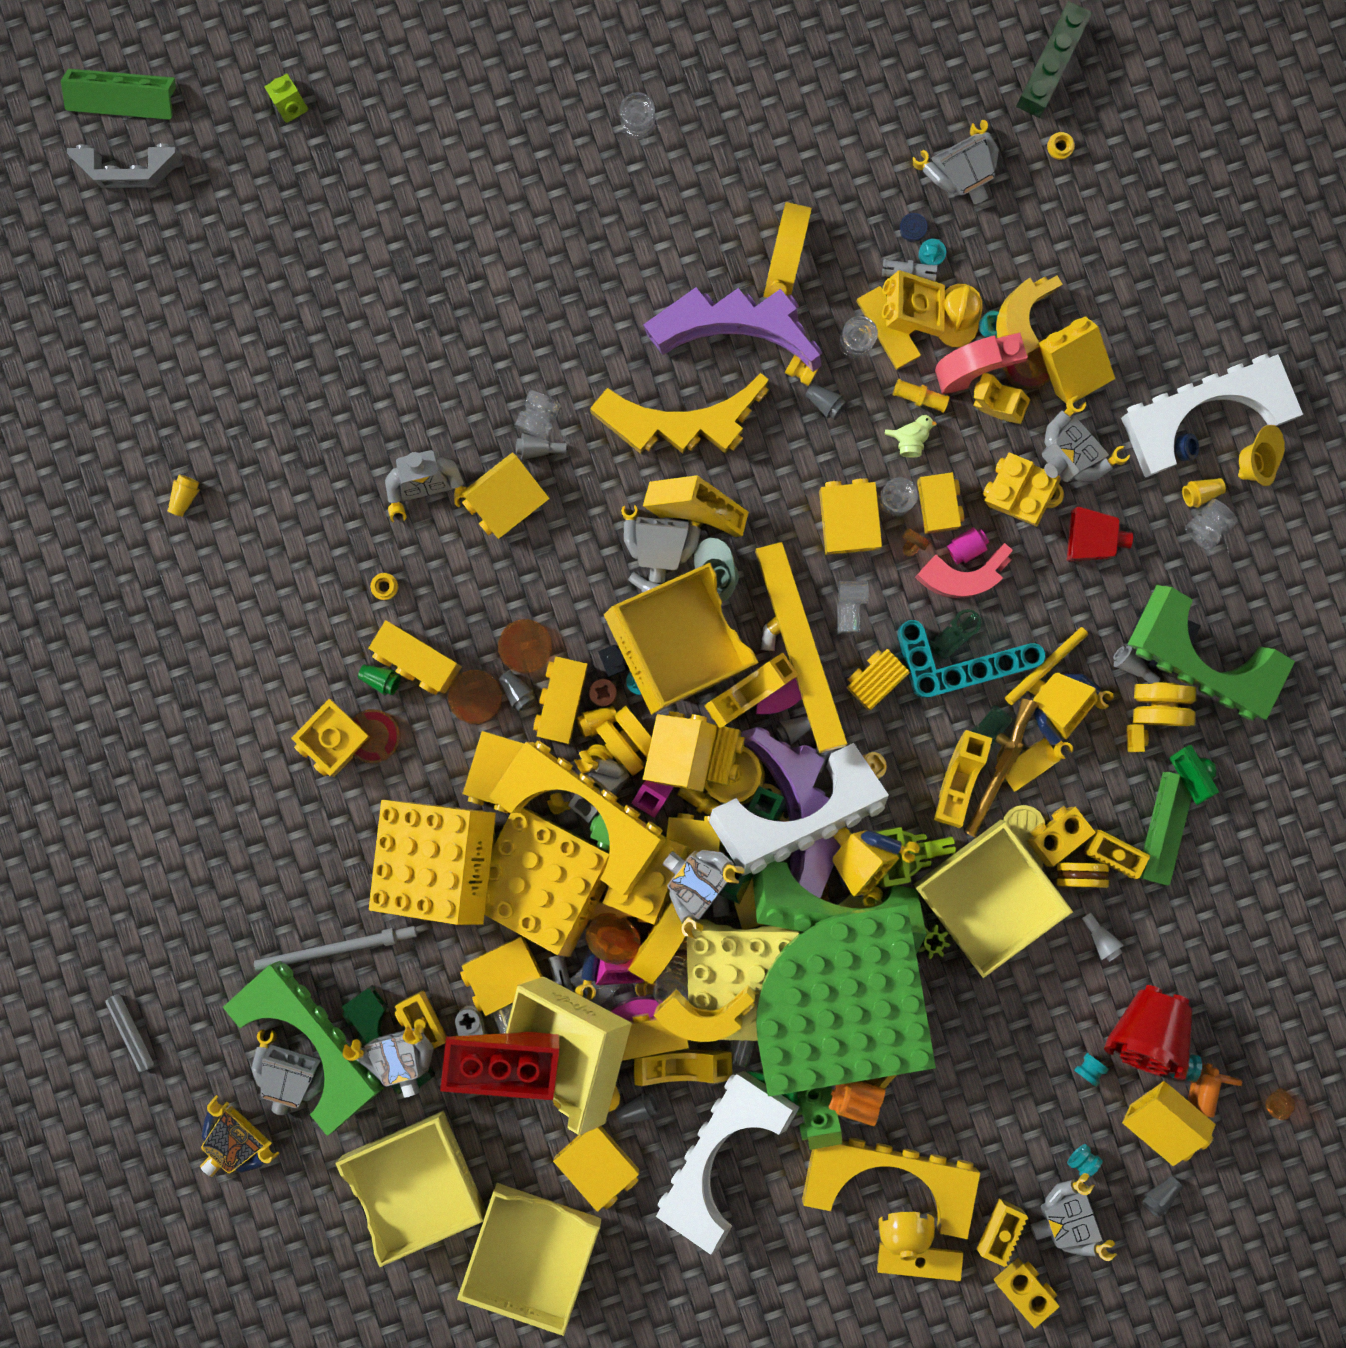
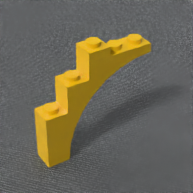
[590,373,769,454]

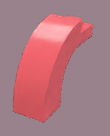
[935,333,1028,395]
[915,543,1013,598]

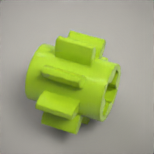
[918,924,950,959]

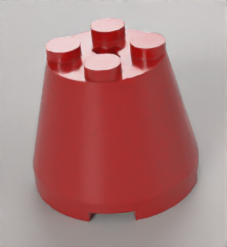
[1104,985,1192,1080]

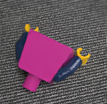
[575,920,657,1000]

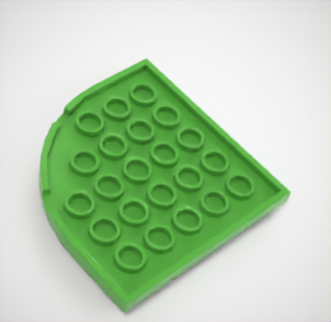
[756,902,936,1097]

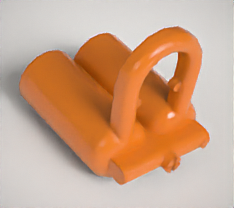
[1188,1063,1243,1118]
[829,1081,886,1126]

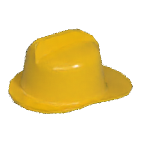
[939,284,983,347]
[1238,425,1285,486]

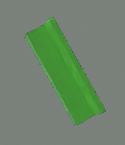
[61,69,176,119]
[1140,772,1192,885]

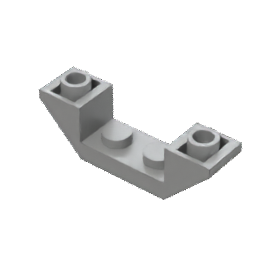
[67,144,182,188]

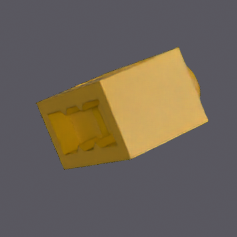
[1026,806,1096,867]
[994,1258,1060,1329]

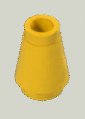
[167,474,200,517]
[1182,478,1226,508]
[576,706,617,738]

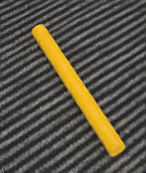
[1005,627,1088,705]

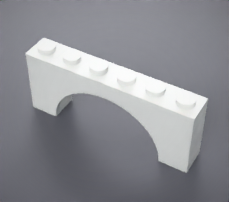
[1121,354,1303,478]
[709,743,889,876]
[656,1071,800,1254]

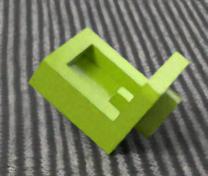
[264,74,308,123]

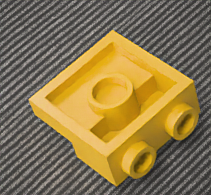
[882,270,945,337]
[983,453,1061,527]
[291,699,370,777]

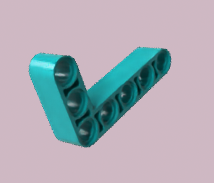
[897,620,1045,698]

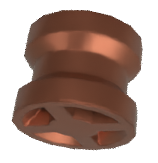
[589,679,617,707]

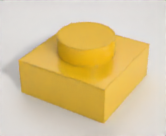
[1127,724,1149,752]

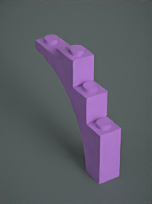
[643,287,822,372]
[741,727,841,898]

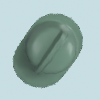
[694,538,739,602]

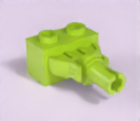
[873,827,956,887]

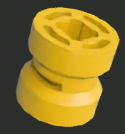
[785,355,819,386]

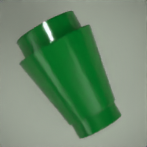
[358,664,401,696]

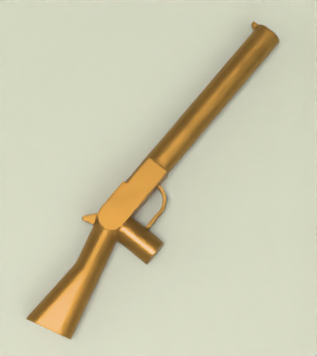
[965,698,1039,838]

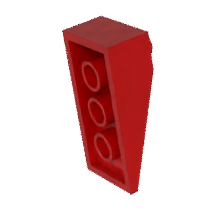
[440,1032,560,1100]

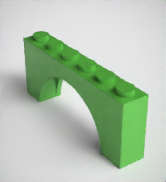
[1127,585,1295,721]
[752,861,926,954]
[223,961,384,1136]

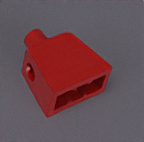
[1066,507,1133,561]

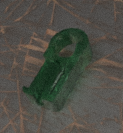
[929,609,981,659]
[970,706,1012,747]

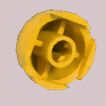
[878,1212,935,1261]

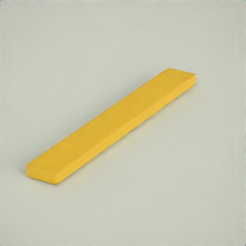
[755,542,847,753]

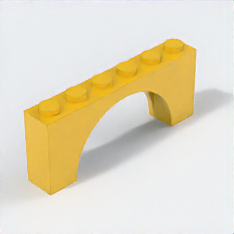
[489,741,667,896]
[802,1138,980,1239]

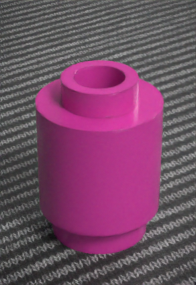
[946,527,989,565]

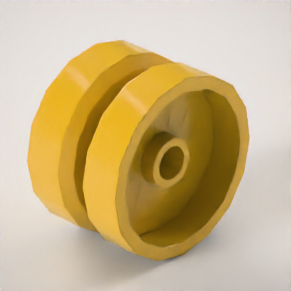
[1133,682,1197,726]
[596,706,652,776]
[704,746,765,805]

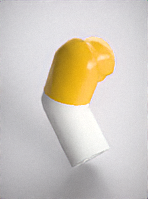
[761,616,781,651]

